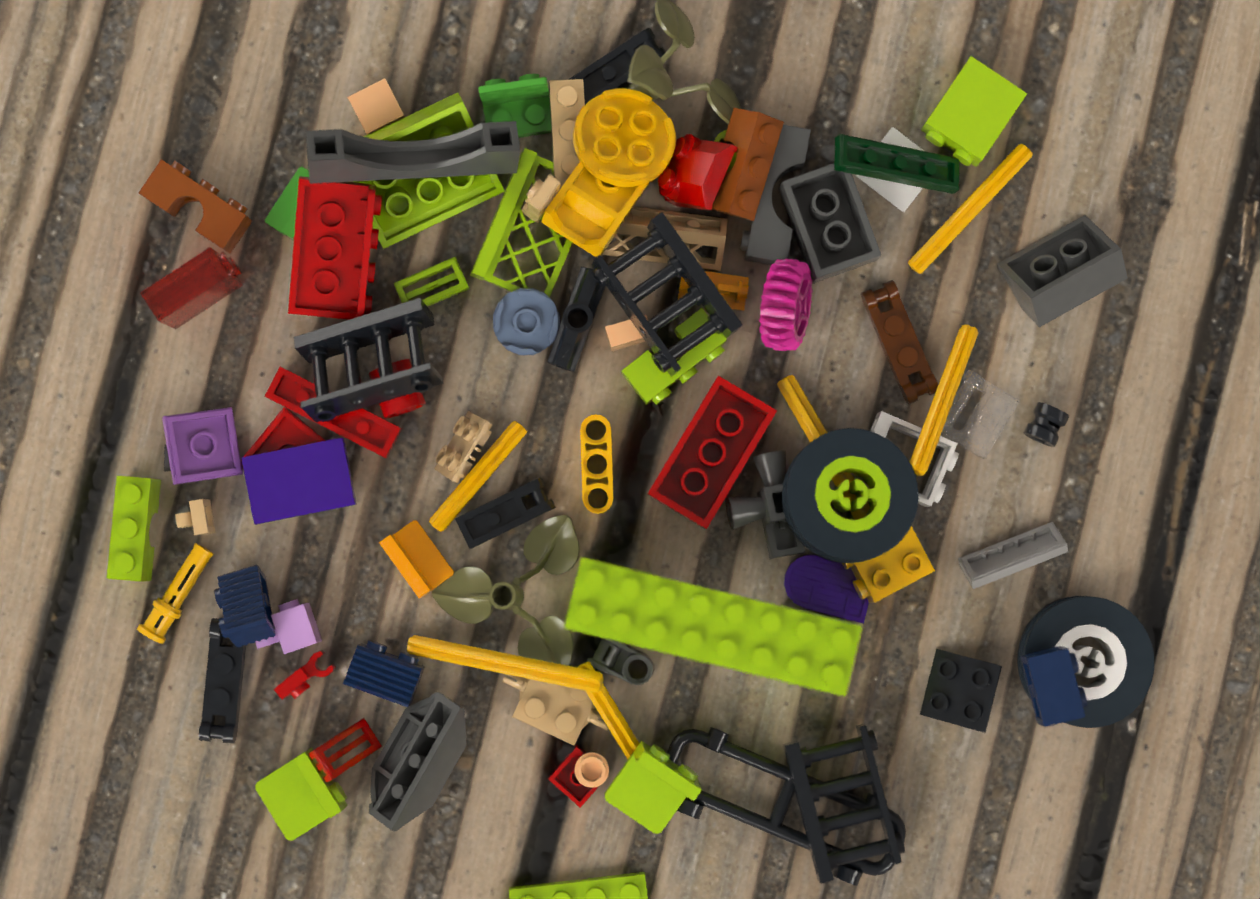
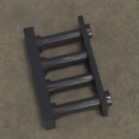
[591,212,743,377]
[294,298,443,422]
[783,724,905,884]

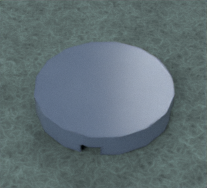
[493,288,560,355]

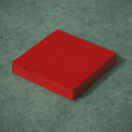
[241,407,326,460]

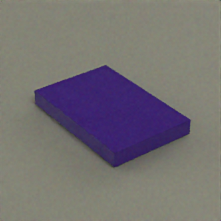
[241,438,357,525]

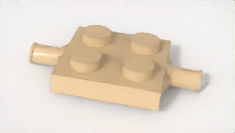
[502,674,608,745]

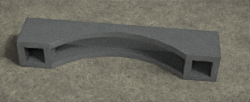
[306,121,520,184]

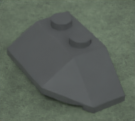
[369,692,467,831]

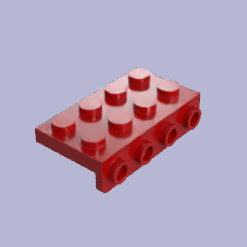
[288,176,382,320]

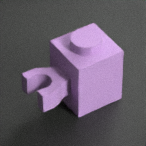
[255,599,322,654]

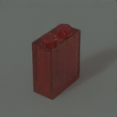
[140,247,243,329]

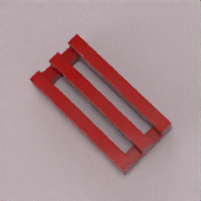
[308,718,382,783]

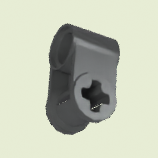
[587,637,654,685]

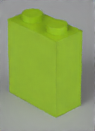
[921,56,1028,167]

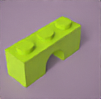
[621,308,727,405]
[106,475,161,582]

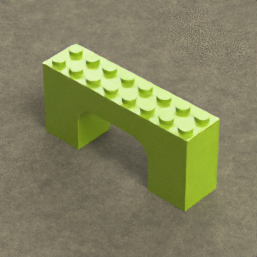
[564,556,862,697]

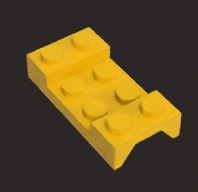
[541,162,653,257]

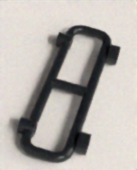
[667,727,906,886]

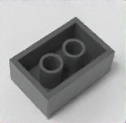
[778,163,881,284]

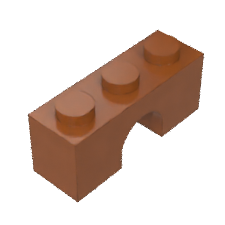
[712,108,784,221]
[139,159,252,254]

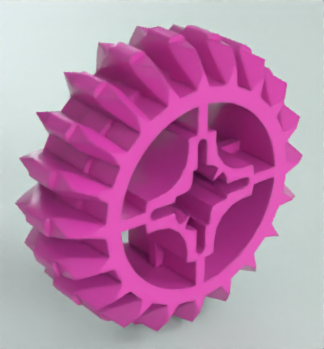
[759,258,813,351]

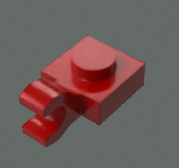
[273,650,336,700]

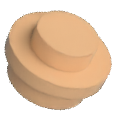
[575,752,609,788]

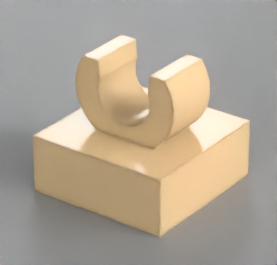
[175,499,216,535]

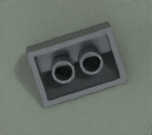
[997,215,1128,327]

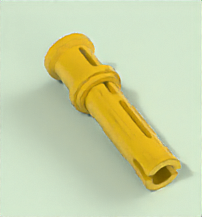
[137,543,214,644]

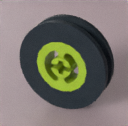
[782,428,919,563]

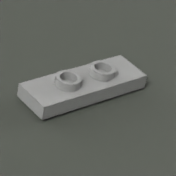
[958,522,1068,589]

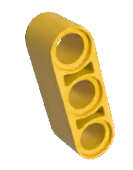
[580,414,614,514]

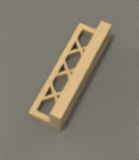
[587,206,728,271]

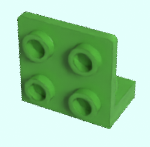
[478,74,552,138]

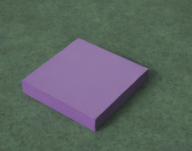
[162,407,243,485]

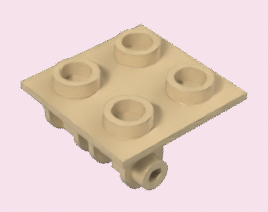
[434,411,492,483]

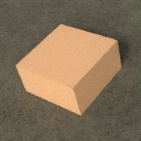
[348,78,405,135]
[605,315,648,351]

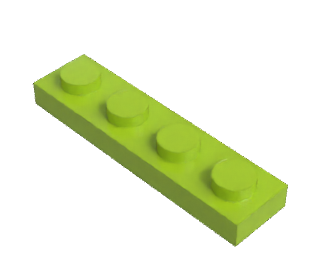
[509,872,648,899]

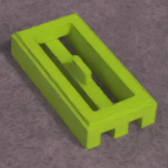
[393,257,470,307]

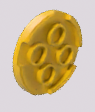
[573,88,676,187]

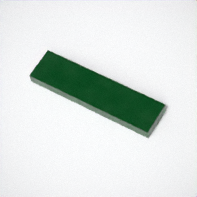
[834,134,960,194]

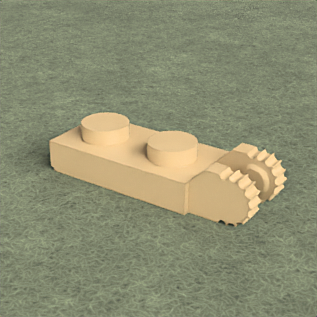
[522,174,561,222]

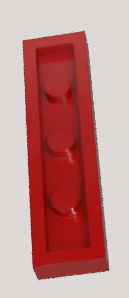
[264,366,402,459]

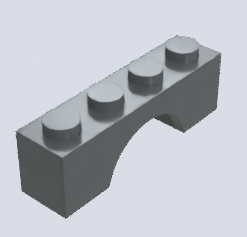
[740,125,811,265]

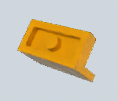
[379,520,454,598]

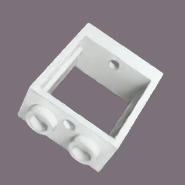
[852,411,959,507]

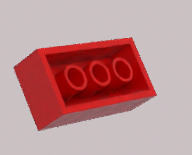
[647,375,777,529]

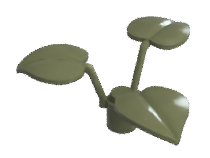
[628,0,741,125]
[432,515,580,666]

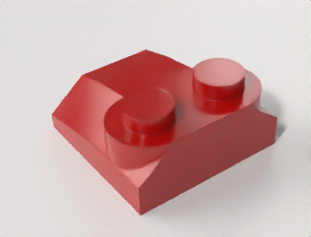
[658,134,738,211]

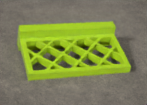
[470,148,573,297]

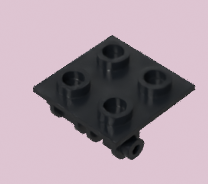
[920,649,1002,733]

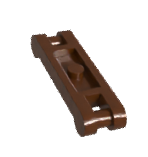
[861,280,938,405]

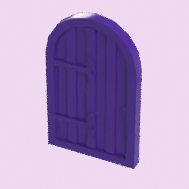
[784,555,869,624]

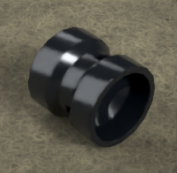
[1024,402,1069,447]

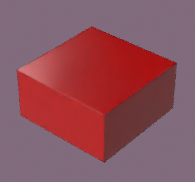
[548,745,609,808]

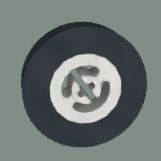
[1017,596,1154,728]

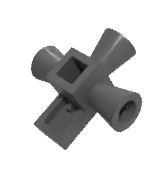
[725,451,834,559]

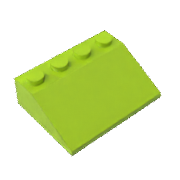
[351,92,505,249]

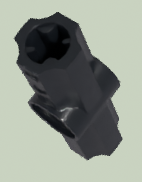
[547,266,605,373]

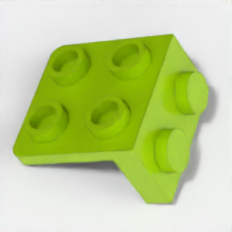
[604,741,702,834]
[255,747,348,841]

